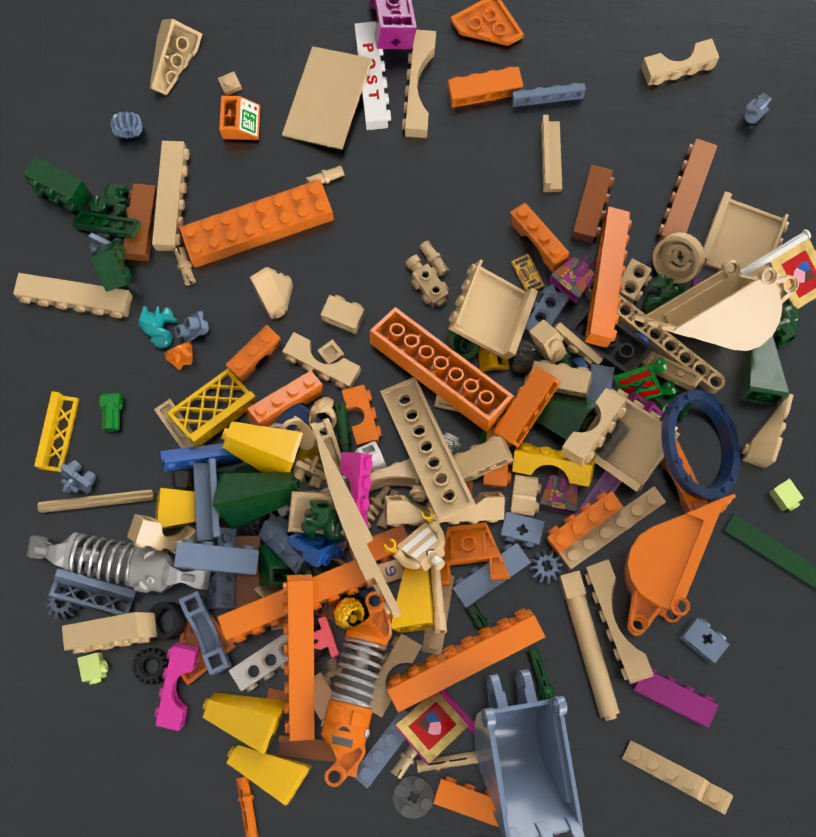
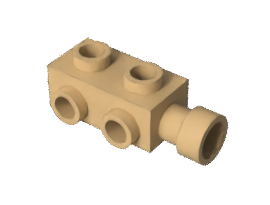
[405,255,449,307]

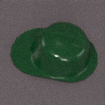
[447,322,480,360]

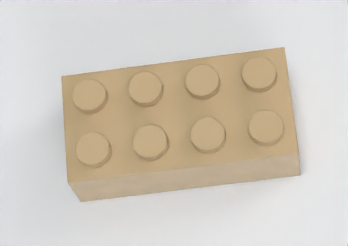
[62,612,157,654]

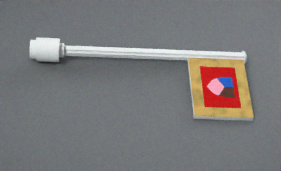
[740,229,816,309]

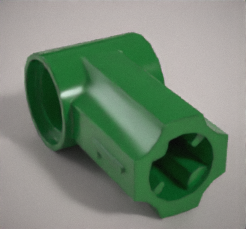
[100,393,123,431]

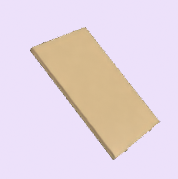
[282,46,372,150]

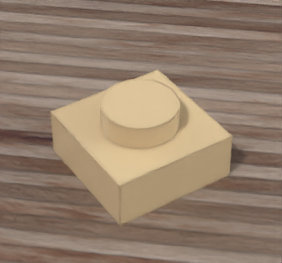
[218,71,242,96]
[317,339,344,364]

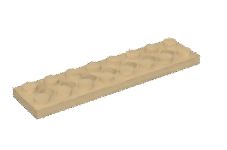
[380,377,476,522]

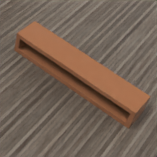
[657,139,717,242]

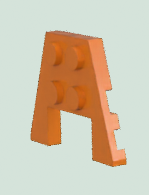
[440,522,510,586]

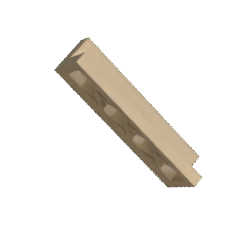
[541,115,562,192]

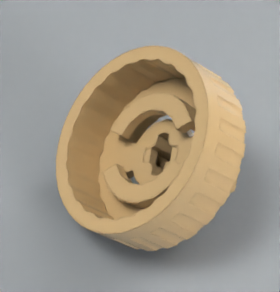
[653,232,705,284]

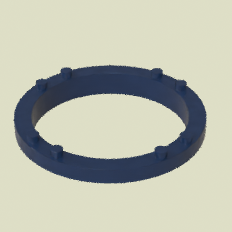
[661,390,740,500]

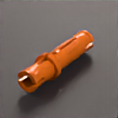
[236,776,258,837]

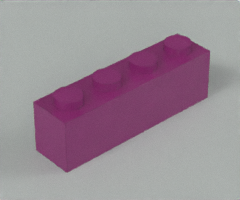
[631,667,719,728]

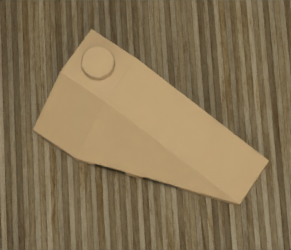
[150,19,202,95]
[250,267,293,320]
[742,394,793,469]

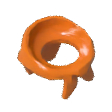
[164,341,193,370]

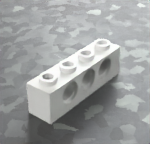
[229,634,288,692]

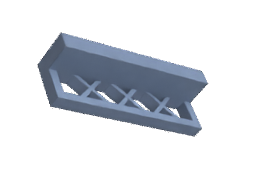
[193,458,220,542]
[49,568,136,616]

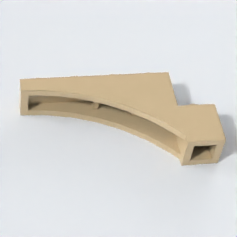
[622,741,733,815]

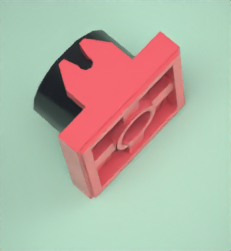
[314,616,341,659]

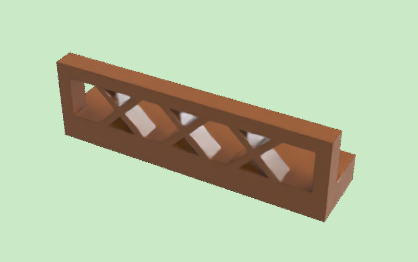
[278,734,360,764]

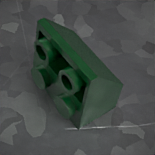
[258,546,305,587]

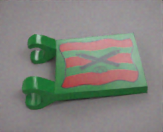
[614,358,676,400]

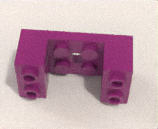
[368,0,417,49]

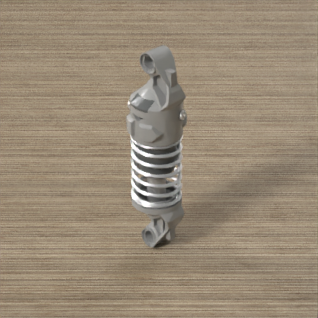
[27,532,211,593]

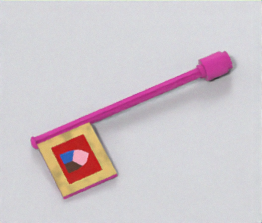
[395,689,560,836]

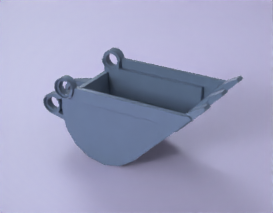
[474,669,585,837]

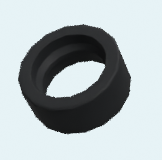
[149,602,186,640]

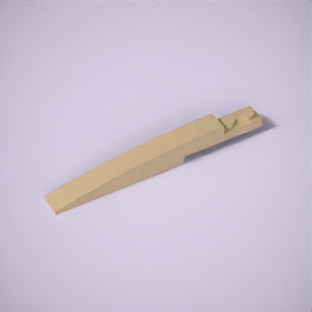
[316,434,402,619]

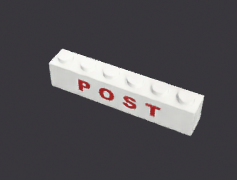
[355,22,391,130]

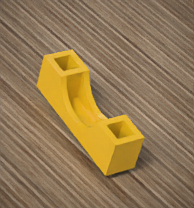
[512,443,595,487]

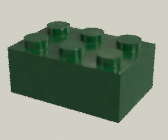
[23,156,92,212]

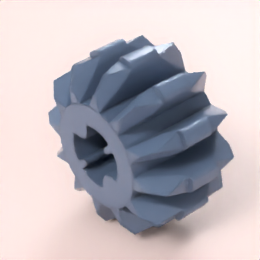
[110,112,142,138]
[529,550,563,584]
[45,586,80,620]

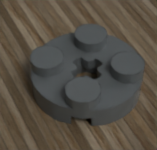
[393,775,434,819]

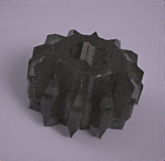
[511,341,536,374]

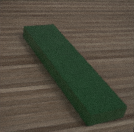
[72,210,142,239]

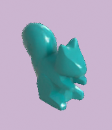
[139,306,177,349]

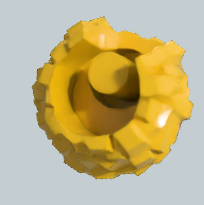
[333,597,364,630]

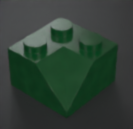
[90,240,131,292]

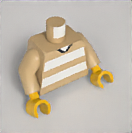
[383,507,445,571]

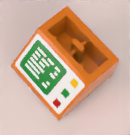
[219,96,260,140]

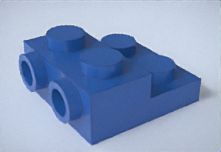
[287,532,345,567]

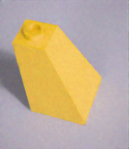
[221,421,303,473]
[155,488,222,531]
[391,567,434,634]
[202,692,285,754]
[226,744,312,806]

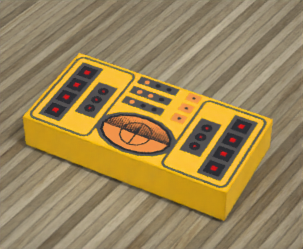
[511,254,545,292]

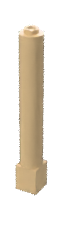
[558,570,620,721]

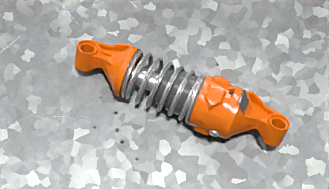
[321,591,392,787]

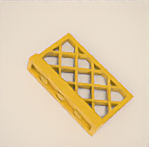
[167,369,257,447]

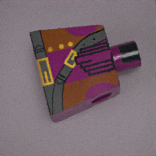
[549,256,595,304]
[539,468,578,514]

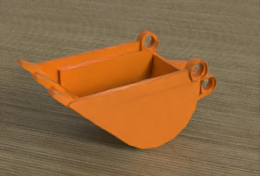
[623,494,736,636]

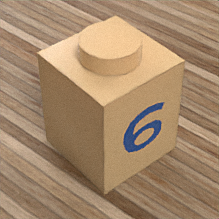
[378,559,403,584]

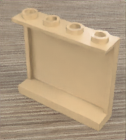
[703,191,789,277]
[448,259,538,360]
[585,389,680,492]

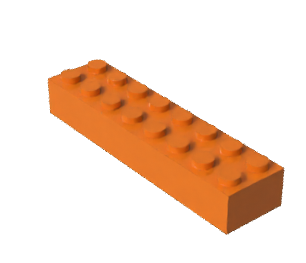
[179,179,334,268]
[369,307,514,432]
[217,560,376,643]
[387,608,545,713]

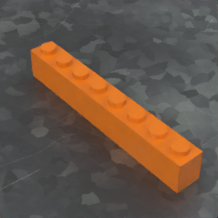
[585,207,632,348]
[283,575,315,741]

